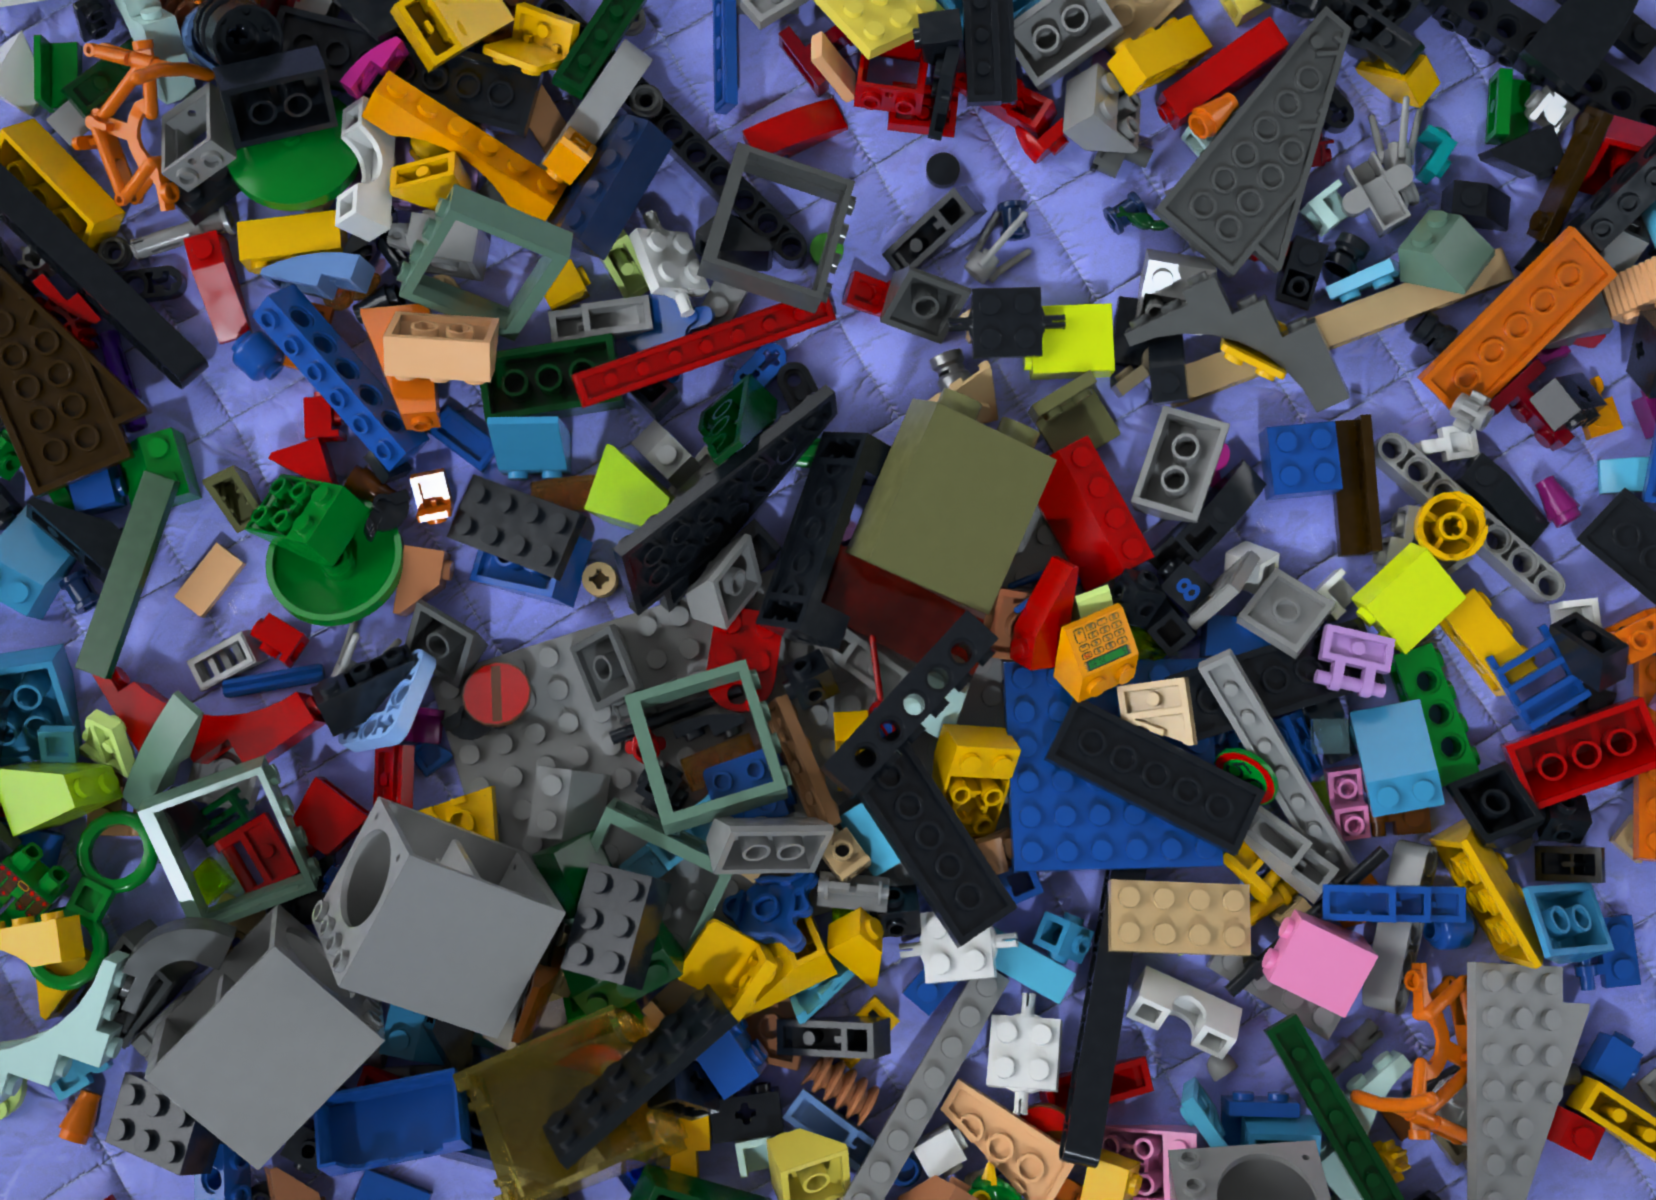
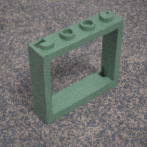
[397,184,573,341]
[624,659,792,836]
[137,755,322,924]
[563,797,733,956]

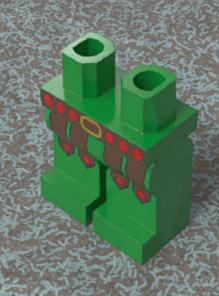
[0,842,70,928]

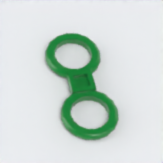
[27,810,158,991]

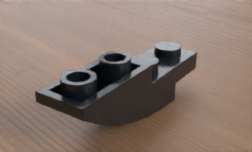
[1148,459,1267,570]

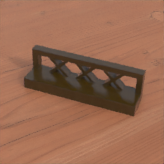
[1333,414,1383,557]

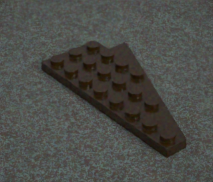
[0,265,152,498]

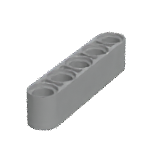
[538,39,653,185]
[1362,840,1438,1015]

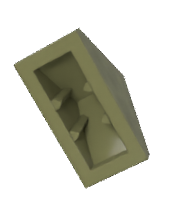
[202,465,262,533]

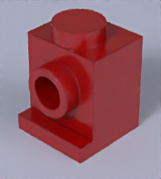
[303,391,347,443]
[250,613,310,668]

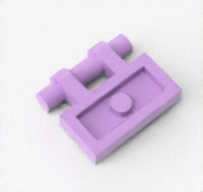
[1313,624,1396,698]

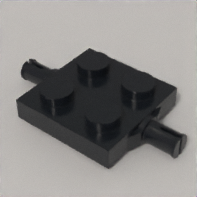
[948,287,1066,359]

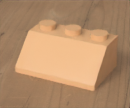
[383,311,499,385]

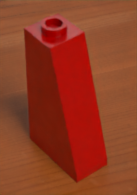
[1156,16,1289,130]

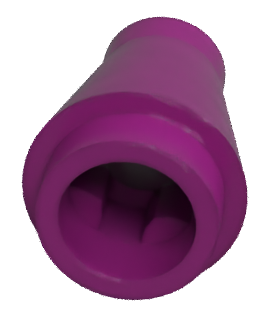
[1535,475,1582,528]

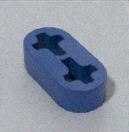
[733,343,787,388]

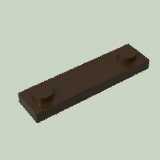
[1526,105,1614,245]

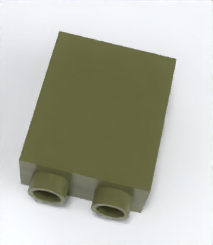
[845,388,1057,615]

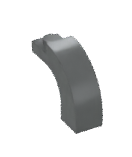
[119,917,237,1014]

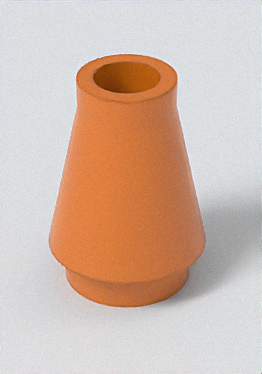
[1188,92,1239,139]
[58,1089,102,1145]

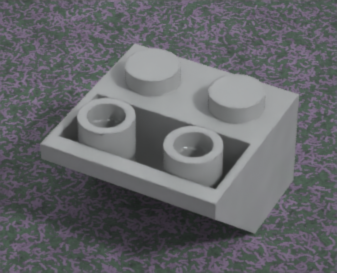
[1063,63,1141,153]
[1135,249,1217,336]

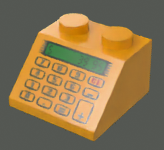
[1053,603,1139,703]

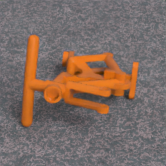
[71,39,215,212]
[1350,963,1467,1145]

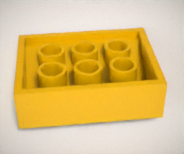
[1429,819,1544,969]

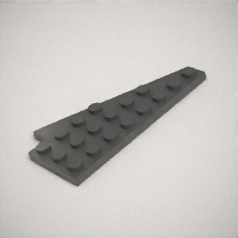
[1153,6,1351,278]

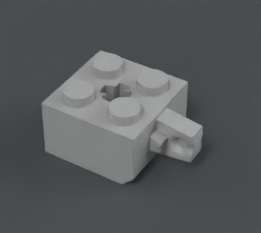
[387,210,490,281]

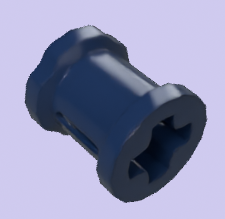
[1103,191,1148,235]
[997,200,1030,241]
[59,569,100,615]

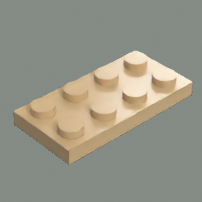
[1108,879,1251,957]

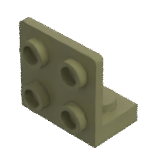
[1027,370,1120,453]

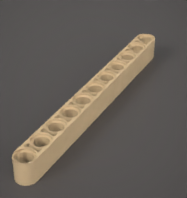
[1171,247,1515,408]

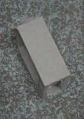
[161,82,237,192]

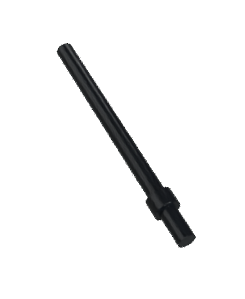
[1224,846,1389,997]

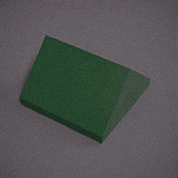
[532,829,613,919]

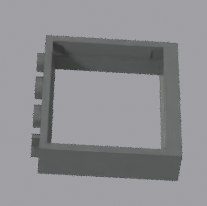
[697,142,856,314]

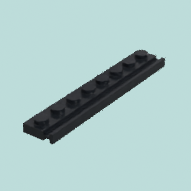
[962,0,1018,107]

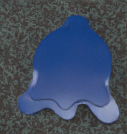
[625,294,715,384]
[722,872,819,953]

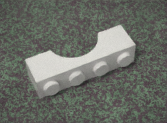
[335,96,397,242]

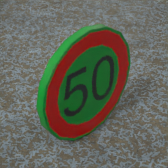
[1214,748,1279,805]

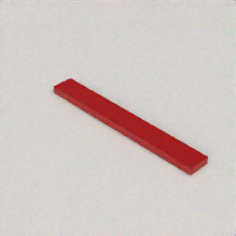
[571,296,837,408]

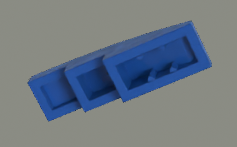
[1322,884,1466,923]

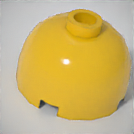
[1414,491,1488,561]

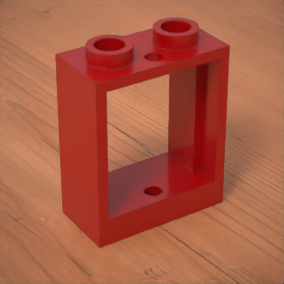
[854,39,928,116]

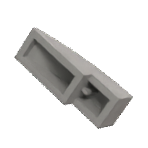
[548,295,653,342]
[1244,805,1340,904]

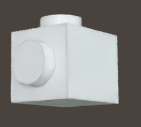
[913,1122,969,1178]

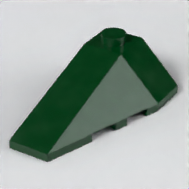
[698,373,778,466]

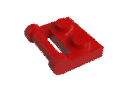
[213,812,300,894]

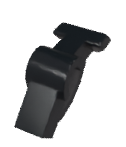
[363,489,411,542]
[441,705,506,740]

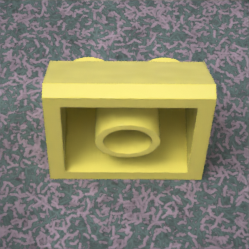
[766,1128,851,1200]

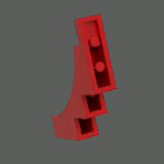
[92,666,326,764]

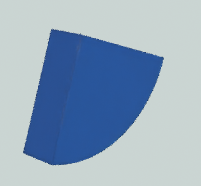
[414,743,454,778]

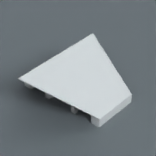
[0,30,39,117]

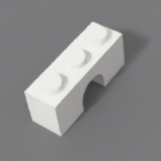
[1126,965,1243,1060]

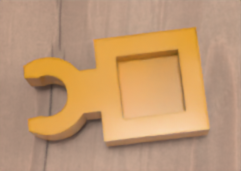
[1581,376,1623,440]

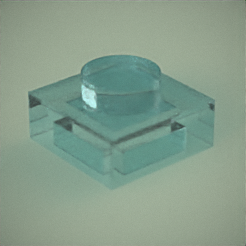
[1310,718,1350,754]

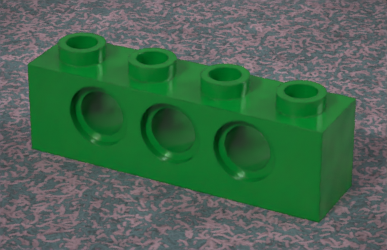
[1389,643,1481,787]

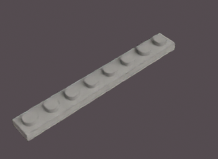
[1198,648,1358,884]
[841,972,1010,1200]

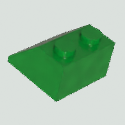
[120,427,202,507]

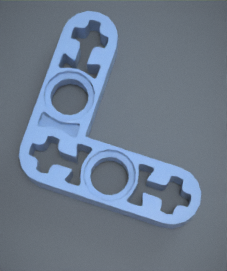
[338,649,436,752]

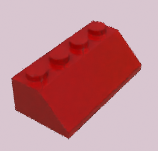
[1037,435,1155,592]
[1500,696,1656,809]

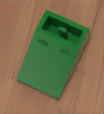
[245,474,370,566]

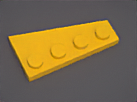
[359,785,499,842]

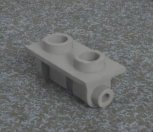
[816,871,890,913]

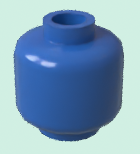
[231,330,284,381]
[1423,907,1478,950]

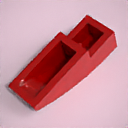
[954,59,1058,139]
[742,98,848,158]
[1039,1056,1154,1110]

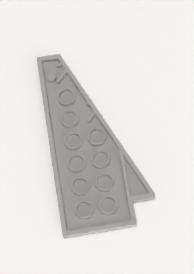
[1467,962,1590,1200]

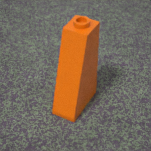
[360,304,441,432]

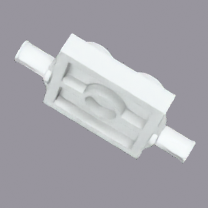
[629,210,710,317]
[899,912,1019,984]
[986,993,1063,1115]

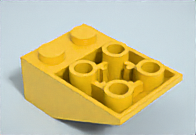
[390,0,515,72]
[932,724,1021,838]
[742,915,838,1019]

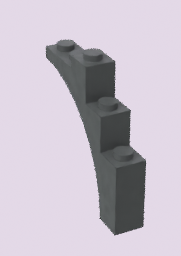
[1124,271,1350,412]

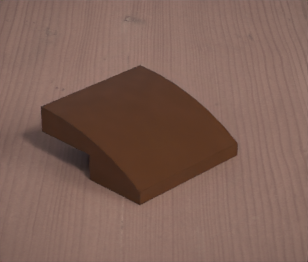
[511,945,566,1043]

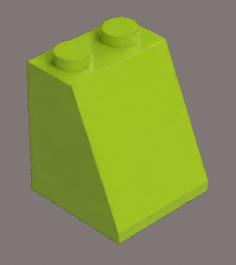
[584,444,675,531]
[0,760,123,837]

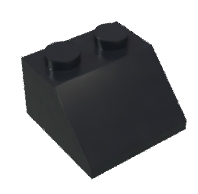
[1445,761,1545,850]

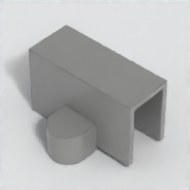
[1341,151,1414,238]

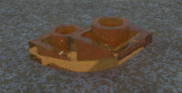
[530,475,595,512]
[680,733,756,793]

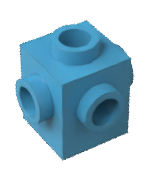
[1032,911,1095,965]

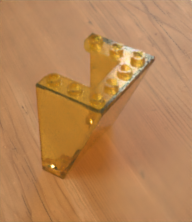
[453,1005,688,1200]

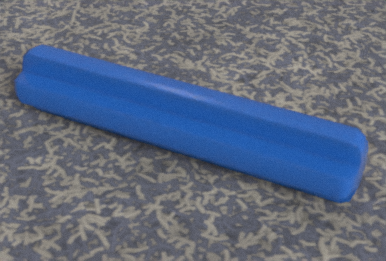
[222,663,325,698]

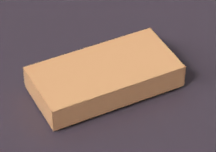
[811,31,856,103]
[174,542,246,618]

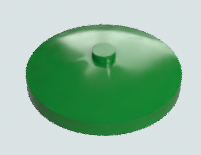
[227,95,360,211]
[266,498,404,626]

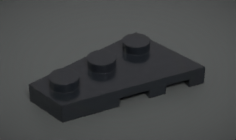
[170,165,241,226]

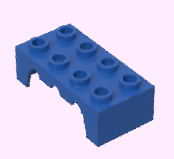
[314,1068,472,1177]

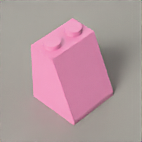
[1262,909,1379,1018]

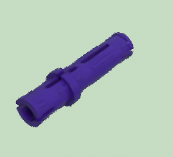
[97,330,148,433]

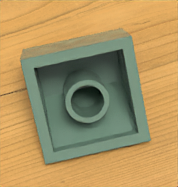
[1398,209,1495,295]

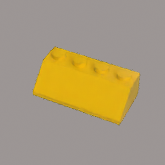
[0,118,126,254]

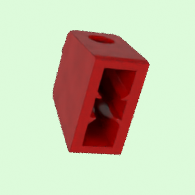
[290,777,370,857]

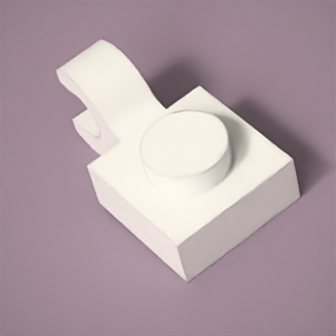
[1413,426,1480,463]

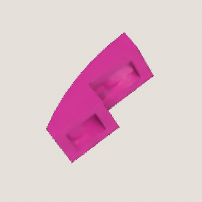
[340,36,409,100]

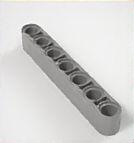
[1374,433,1566,603]

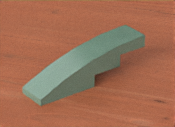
[122,690,204,810]

